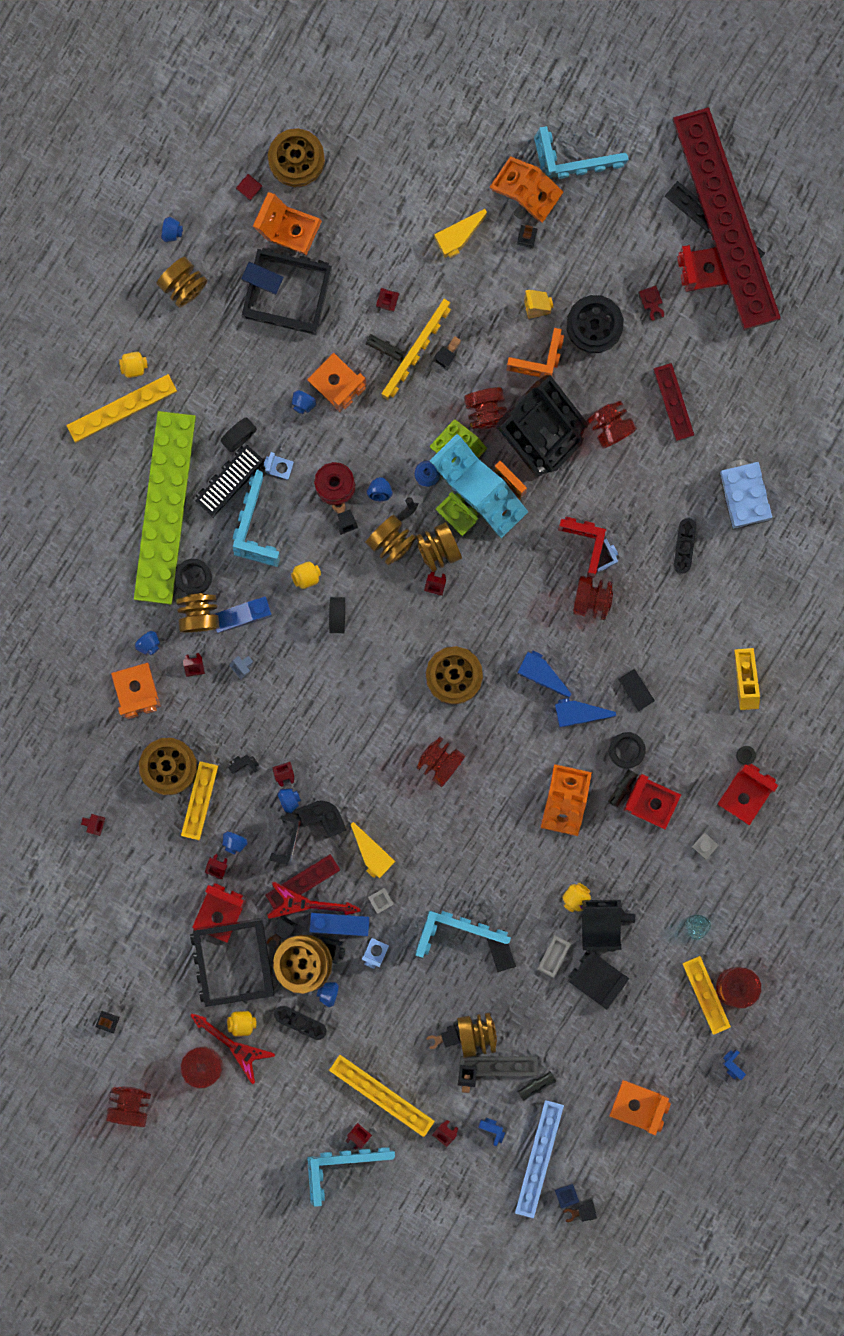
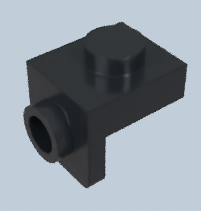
[228,755,259,774]
[320,937,345,964]

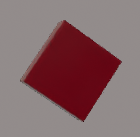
[236,174,263,201]

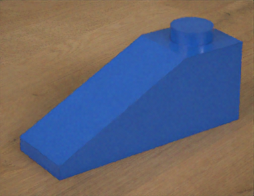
[215,596,272,633]
[517,651,571,698]
[555,698,616,728]
[310,913,370,936]

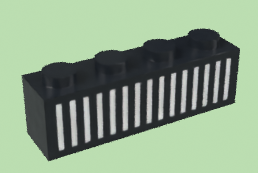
[195,445,264,518]

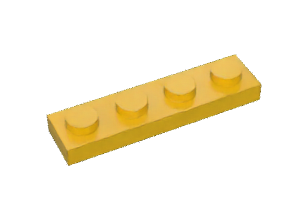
[181,761,219,840]
[682,956,731,1035]

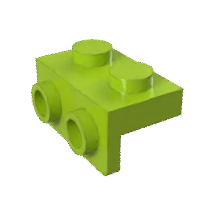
[435,492,479,536]

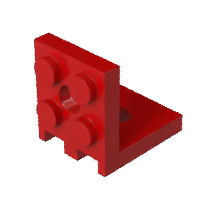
[677,245,728,292]
[558,517,606,578]
[717,763,779,825]
[623,774,681,830]
[192,883,246,943]

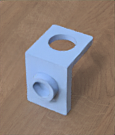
[263,452,294,480]
[596,538,618,573]
[362,938,389,969]

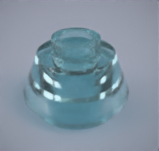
[685,915,711,940]

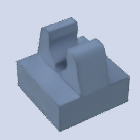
[229,656,253,680]

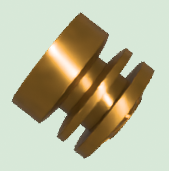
[157,257,208,308]
[365,514,416,566]
[416,522,462,572]
[176,593,220,633]
[457,1013,497,1058]

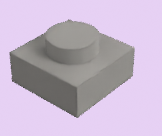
[692,832,719,860]
[368,888,394,914]

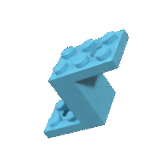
[430,434,528,538]

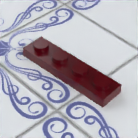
[653,363,694,442]
[265,854,341,909]

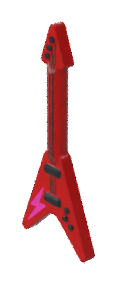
[267,882,361,919]
[191,1013,275,1084]

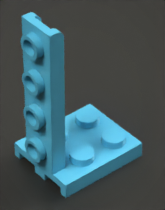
[534,126,629,179]
[233,470,280,567]
[415,911,511,958]
[307,1147,395,1207]

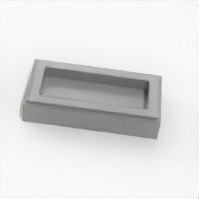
[537,935,571,978]

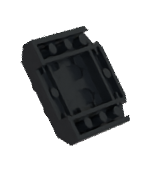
[497,375,589,477]

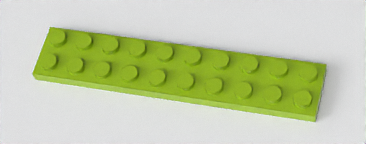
[134,411,196,605]

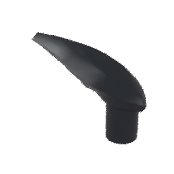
[397,497,419,521]

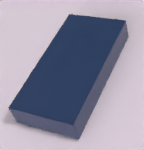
[241,262,284,295]

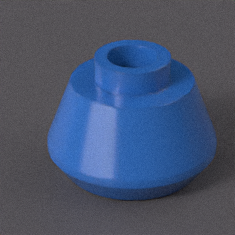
[161,217,183,242]
[292,390,317,414]
[414,461,440,487]
[367,477,393,502]
[135,631,160,656]
[277,788,301,814]
[223,831,248,855]
[317,982,339,1007]

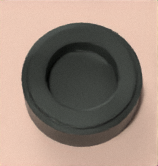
[736,746,756,765]

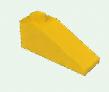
[434,209,487,258]
[524,290,554,319]
[734,648,760,710]
[351,822,396,878]

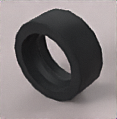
[220,417,257,452]
[175,558,212,595]
[329,597,345,634]
[609,732,646,769]

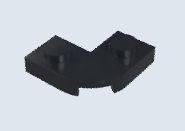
[297,801,347,838]

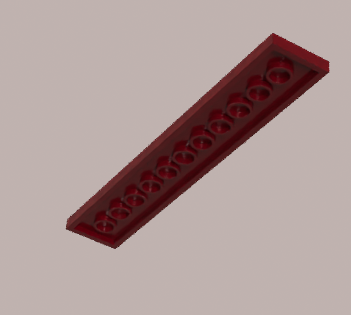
[672,107,781,331]

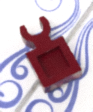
[638,285,664,322]

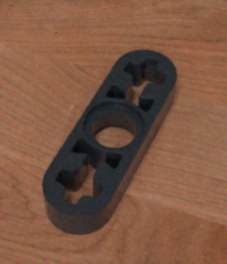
[673,518,696,574]
[274,1006,327,1040]

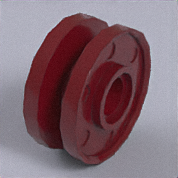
[314,462,356,506]

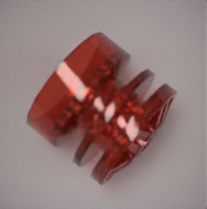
[464,387,507,429]
[587,401,637,449]
[573,575,613,621]
[416,736,466,788]
[716,967,761,1008]
[181,1046,223,1088]
[106,1086,151,1127]

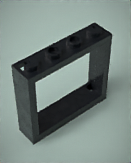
[242,248,332,335]
[190,918,275,1007]

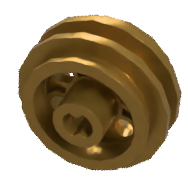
[268,128,325,187]
[426,646,483,705]
[139,738,197,795]
[273,934,332,994]

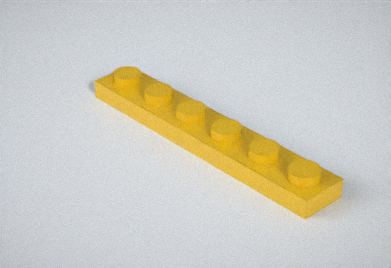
[381,299,451,400]
[66,374,177,443]
[329,1054,435,1137]

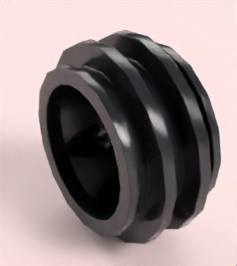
[566,295,624,353]

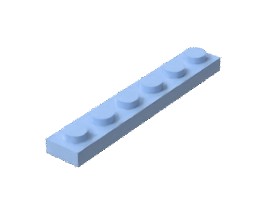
[515,1100,564,1218]

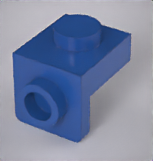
[722,1049,746,1080]
[478,1117,505,1146]

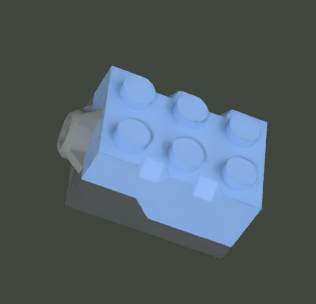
[719,459,772,530]

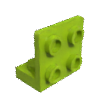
[430,420,487,463]

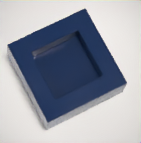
[555,1183,579,1209]

